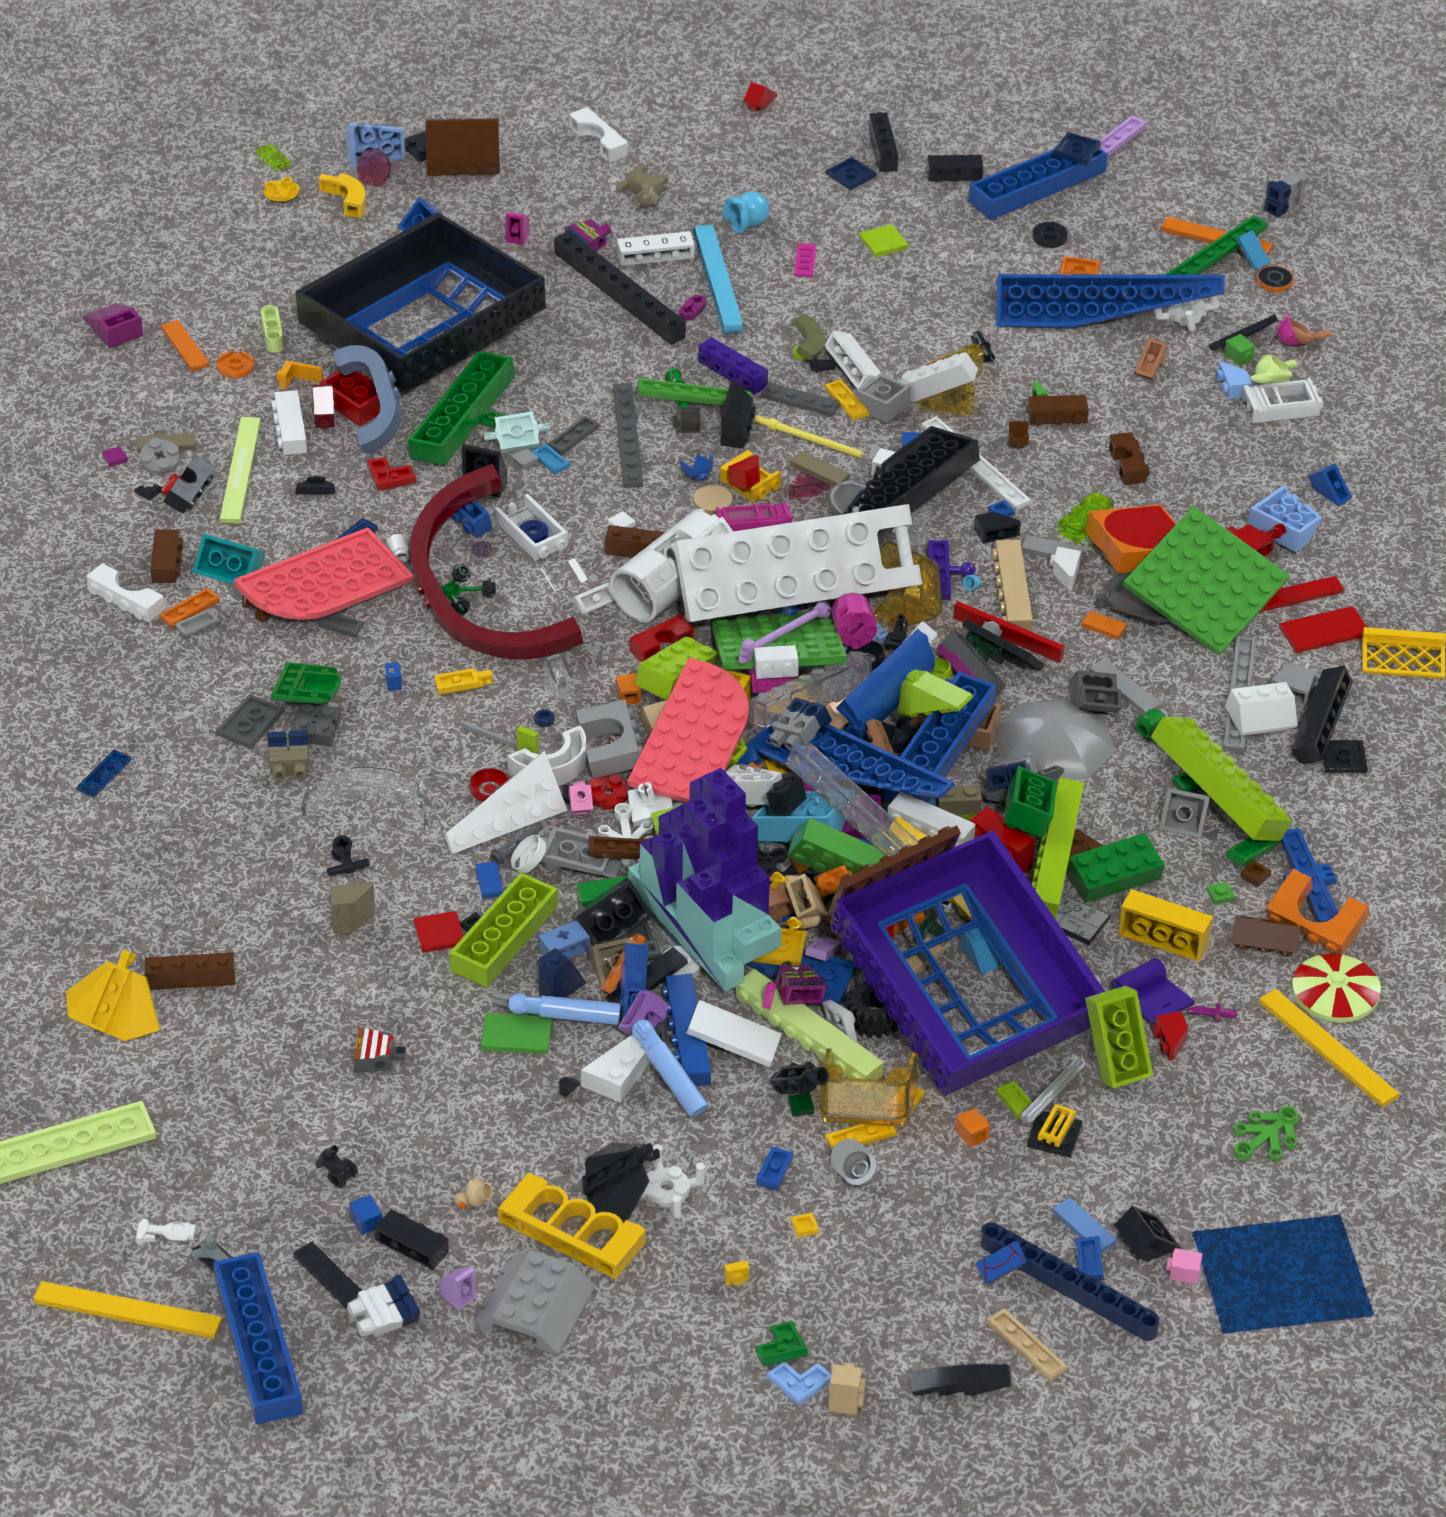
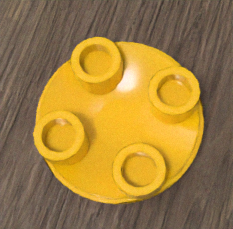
[264,177,300,201]

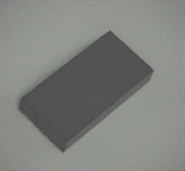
[318,613,364,638]

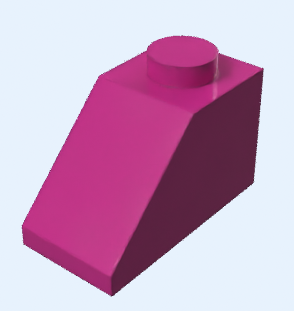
[505,212,530,245]

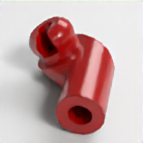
[160,474,183,496]

